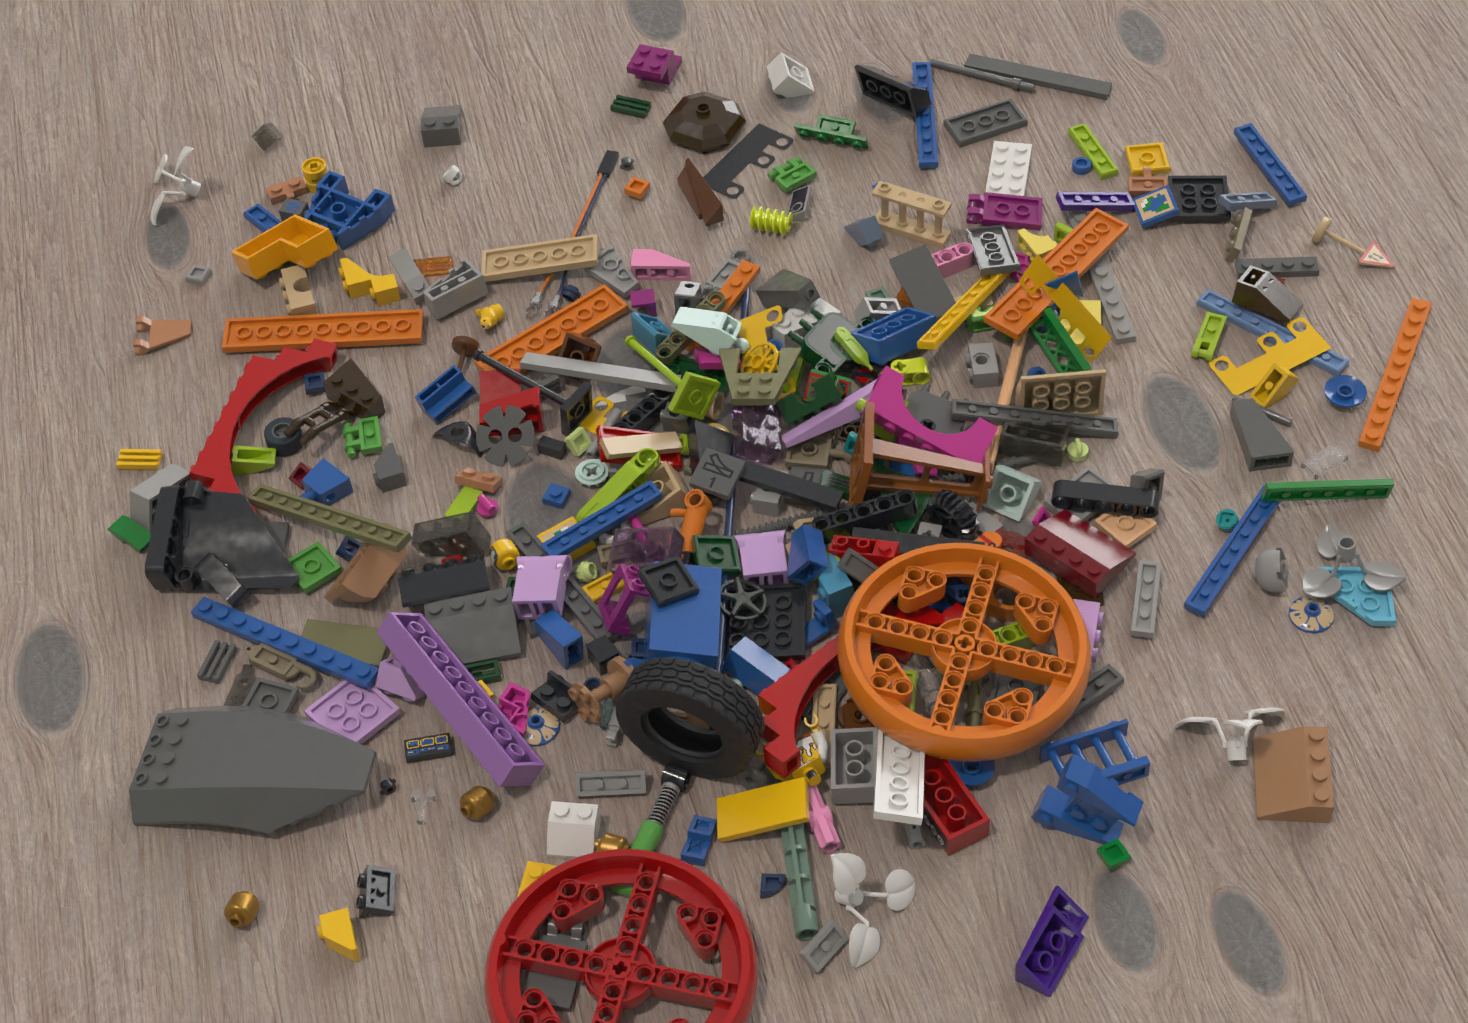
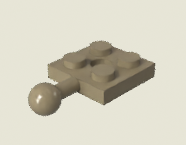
[785,433,852,469]

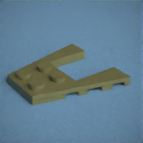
[719,348,802,405]

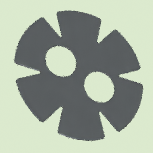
[476,405,534,467]

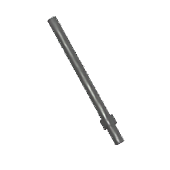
[930,59,1035,92]

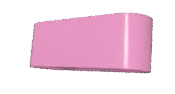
[931,242,973,278]

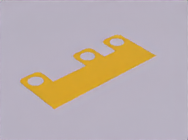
[1019,254,1112,362]
[738,305,795,410]
[1209,317,1331,395]

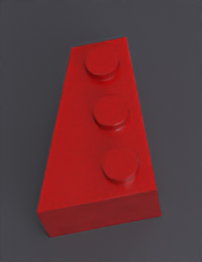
[479,386,544,436]

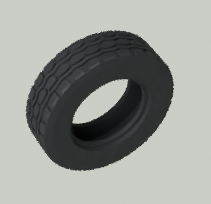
[615,657,765,779]

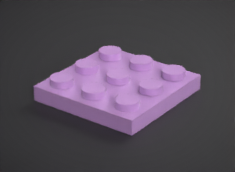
[304,680,401,744]

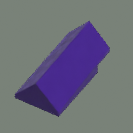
[1015,886,1089,997]

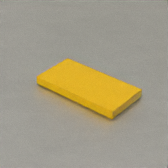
[717,777,809,843]

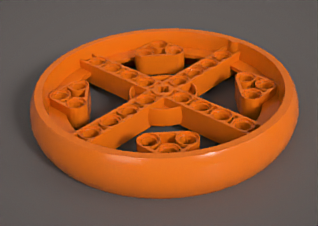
[837,543,1091,762]

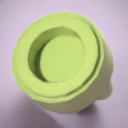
[1067,438,1088,462]

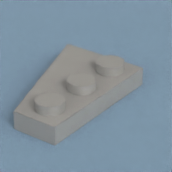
[583,244,639,298]

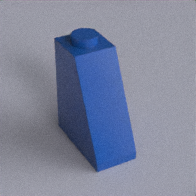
[786,524,829,586]
[534,610,584,670]

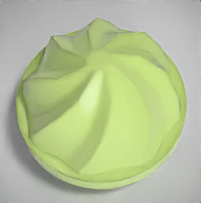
[575,561,597,583]

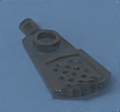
[224,664,254,706]

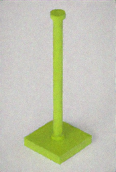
[625,335,721,420]

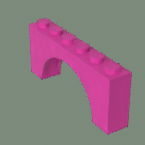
[859,366,998,476]

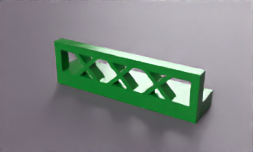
[1029,307,1092,373]

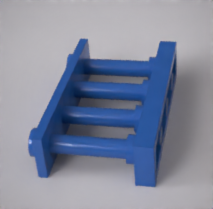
[1039,719,1150,793]

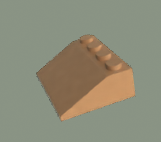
[1252,726,1334,823]

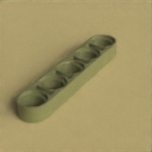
[656,291,726,364]

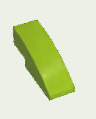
[231,446,276,476]

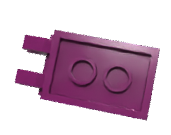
[966,192,1043,231]

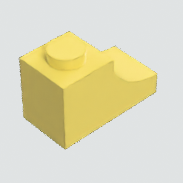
[1017,228,1057,262]

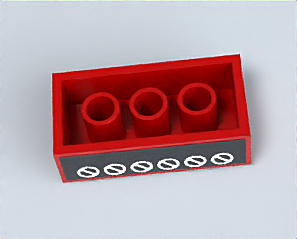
[923,756,990,855]

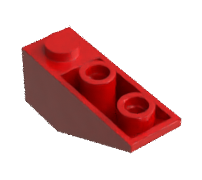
[829,535,900,567]

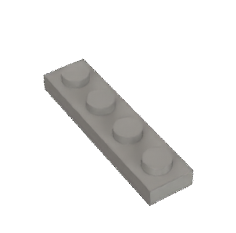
[1130,560,1161,638]

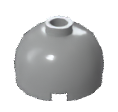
[1251,547,1288,593]

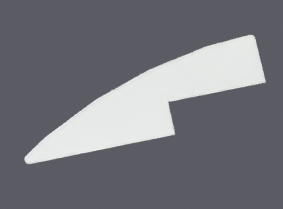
[595,386,646,407]

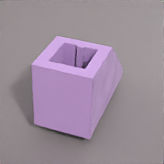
[375,657,425,702]

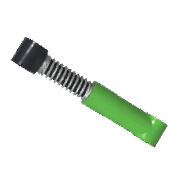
[611,763,691,898]

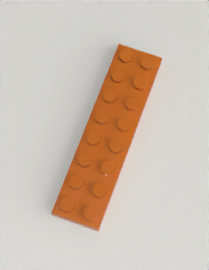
[474,284,629,374]

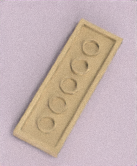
[481,234,599,282]

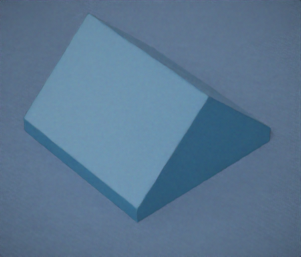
[631,312,681,355]

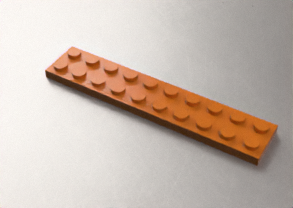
[983,208,1129,340]
[221,309,424,353]

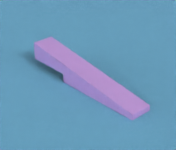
[779,379,877,448]

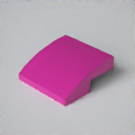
[693,347,741,369]

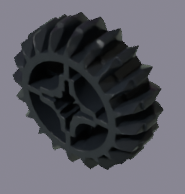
[926,489,980,541]

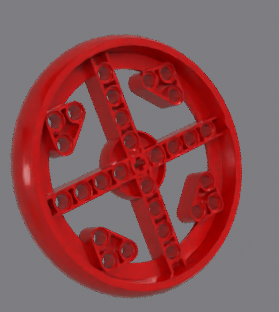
[484,849,758,1023]

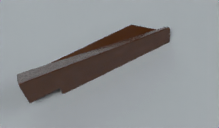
[677,158,724,226]

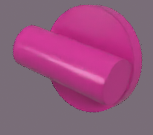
[477,494,498,517]

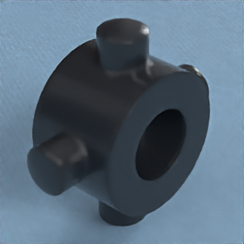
[380,778,397,795]

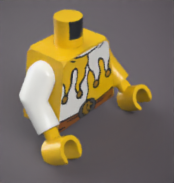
[755,714,829,786]

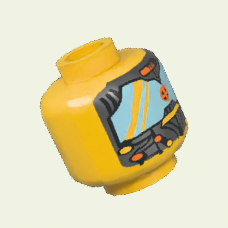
[489,539,520,571]

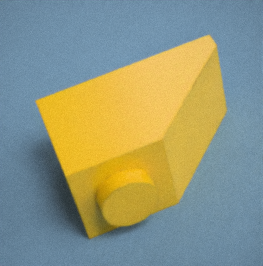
[1249,363,1300,408]
[317,908,360,962]

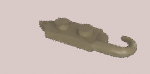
[244,643,318,690]

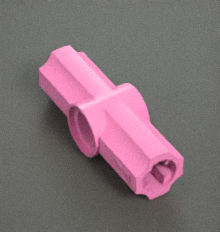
[806,784,841,854]

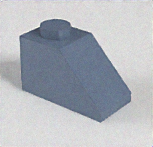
[844,215,884,248]

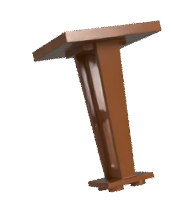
[848,401,993,512]

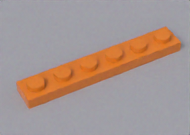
[679,260,761,353]

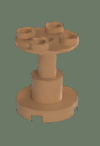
[568,656,634,723]

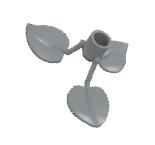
[1302,523,1406,598]

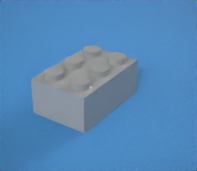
[831,727,878,804]

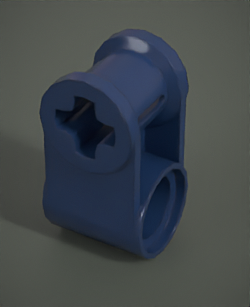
[940,576,971,607]

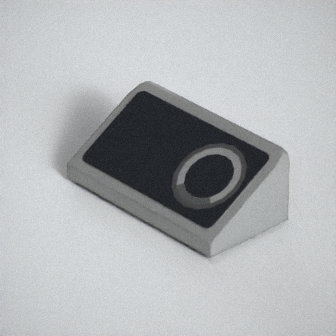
[787,185,811,221]

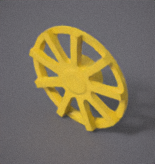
[740,342,780,373]

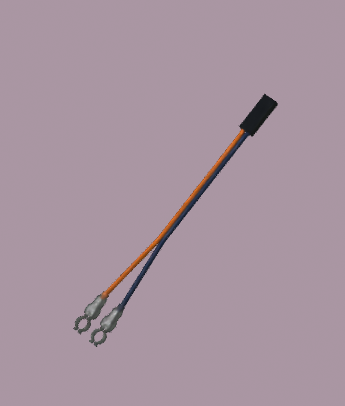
[525,150,619,319]

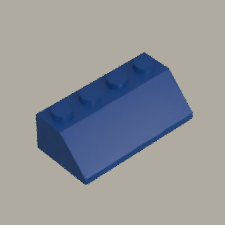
[851,307,937,365]

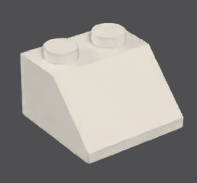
[767,52,815,98]
[546,801,601,859]

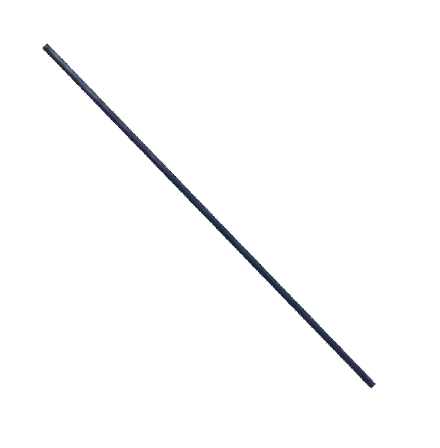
[709,285,751,730]

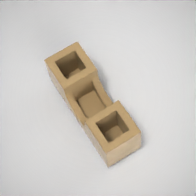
[279,265,317,315]

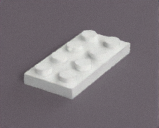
[985,141,1032,196]

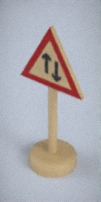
[1311,216,1396,269]

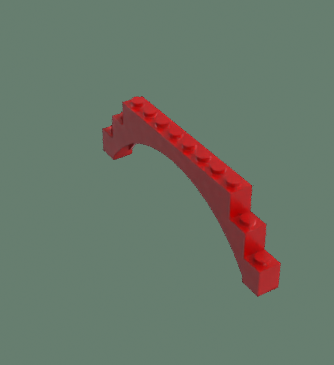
[189,338,338,513]
[758,602,965,779]

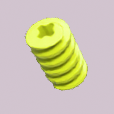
[750,205,793,236]

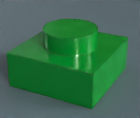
[1097,838,1131,871]

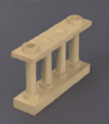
[872,181,952,249]

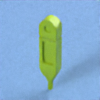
[834,327,874,371]

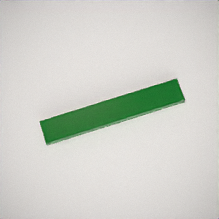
[1261,478,1395,502]

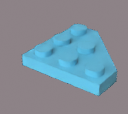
[1320,567,1396,626]

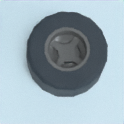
[264,417,303,457]

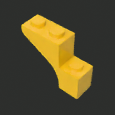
[338,258,401,306]

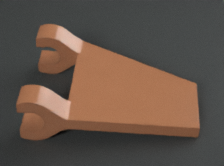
[133,316,192,356]

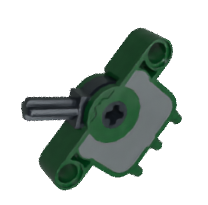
[788,308,891,375]

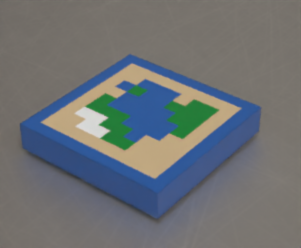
[1132,185,1180,229]

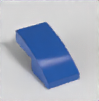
[681,815,717,866]

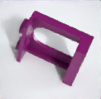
[598,563,650,636]

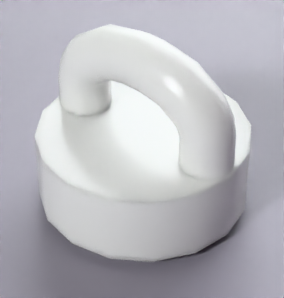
[442,165,462,186]

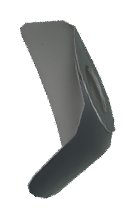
[432,421,483,457]

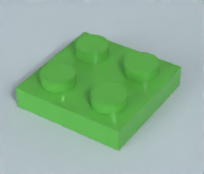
[288,541,342,594]

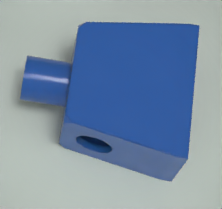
[300,458,353,506]

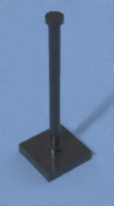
[473,349,593,436]

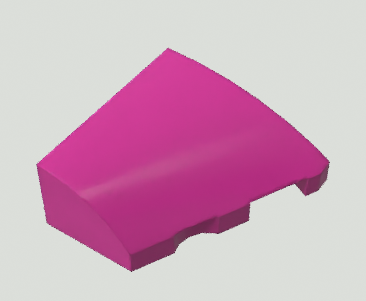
[497,682,530,737]

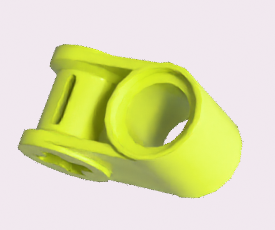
[891,357,931,386]

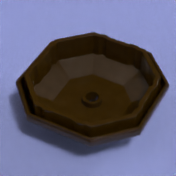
[663,92,746,153]

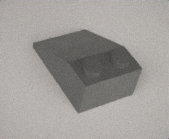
[421,105,461,148]

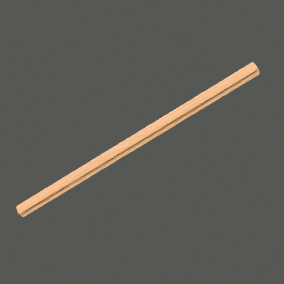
[987,329,1029,474]

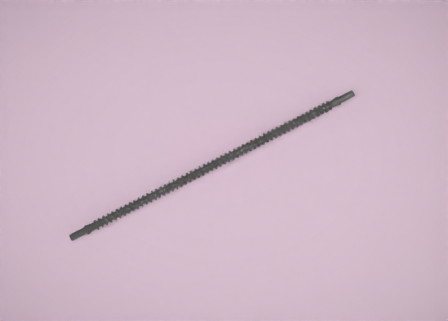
[647,453,1038,565]

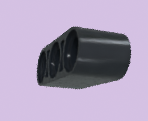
[194,551,251,609]

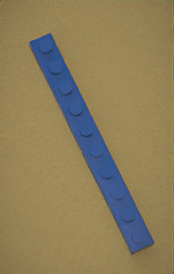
[191,596,379,690]

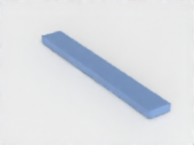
[1197,289,1350,376]

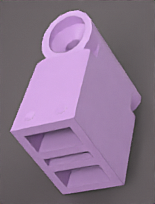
[734,530,788,586]
[512,555,572,620]

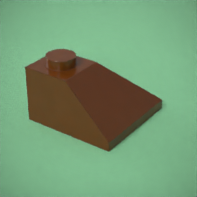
[558,332,602,383]

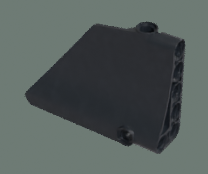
[145,480,300,593]

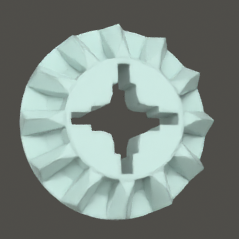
[575,459,609,488]

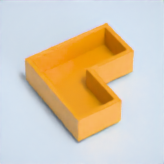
[231,215,338,279]

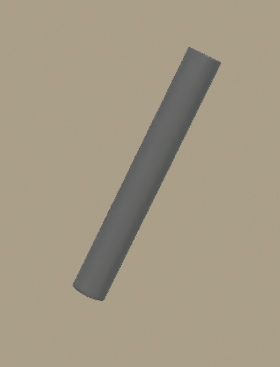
[1231,395,1293,427]

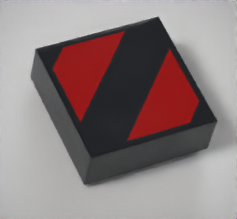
[851,366,878,388]

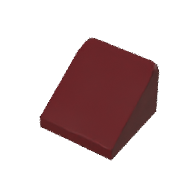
[288,462,312,490]

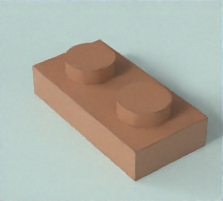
[455,468,502,493]

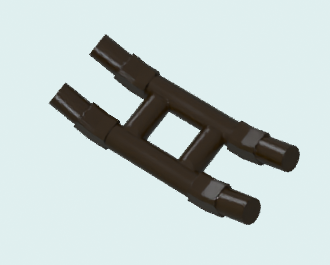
[283,402,355,446]

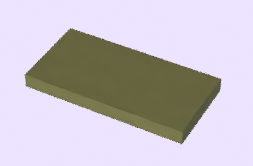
[301,619,388,668]

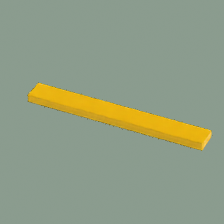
[916,272,1011,350]

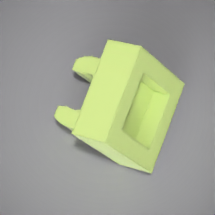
[564,427,592,456]

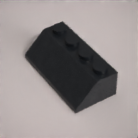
[854,64,932,118]
[397,554,490,608]

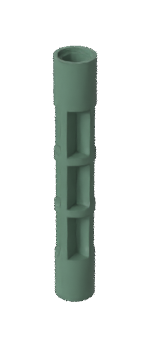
[781,823,819,941]

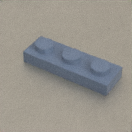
[1218,192,1278,212]

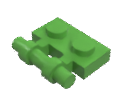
[767,157,817,193]
[343,416,383,459]

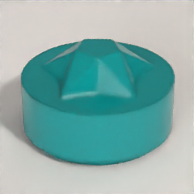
[1216,509,1239,532]

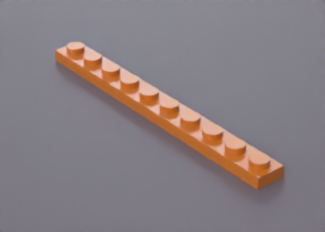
[1358,298,1432,452]

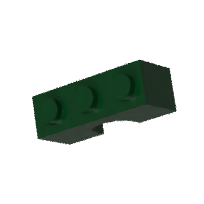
[776,371,845,425]

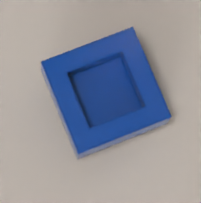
[542,483,571,509]

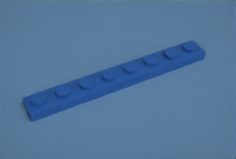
[912,62,938,168]
[1184,485,1281,617]

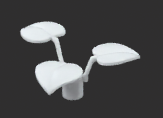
[150,146,201,226]
[1174,707,1285,761]
[831,853,916,968]

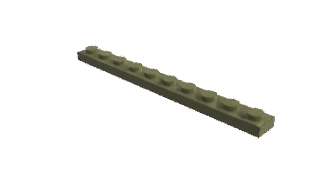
[247,484,412,553]

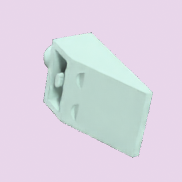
[671,307,750,356]

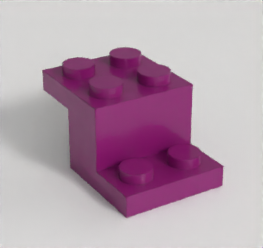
[626,44,682,85]

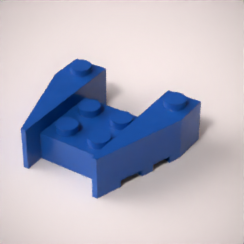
[304,170,395,250]
[1031,754,1143,845]

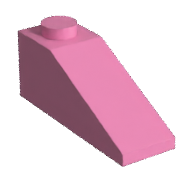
[631,249,691,280]

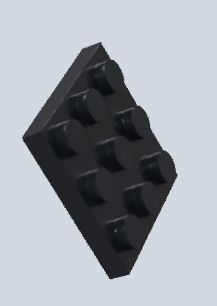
[1167,175,1231,222]

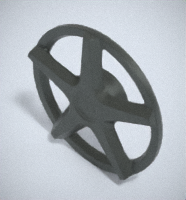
[720,577,767,620]

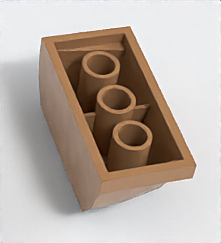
[324,523,407,604]

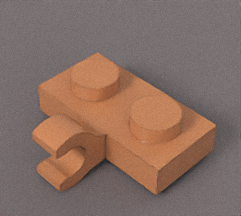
[1128,167,1168,196]
[265,176,308,204]

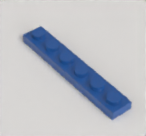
[1234,123,1307,206]
[541,480,663,556]

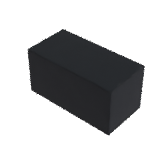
[537,435,567,460]

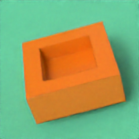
[624,177,650,200]

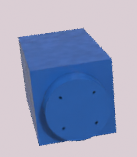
[643,561,722,670]

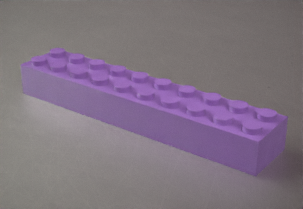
[376,612,545,787]

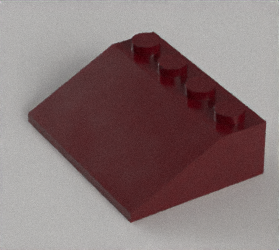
[1025,509,1136,598]

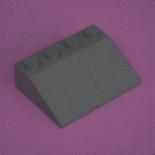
[424,587,522,665]

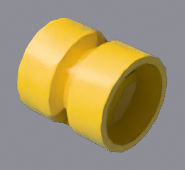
[301,157,328,193]

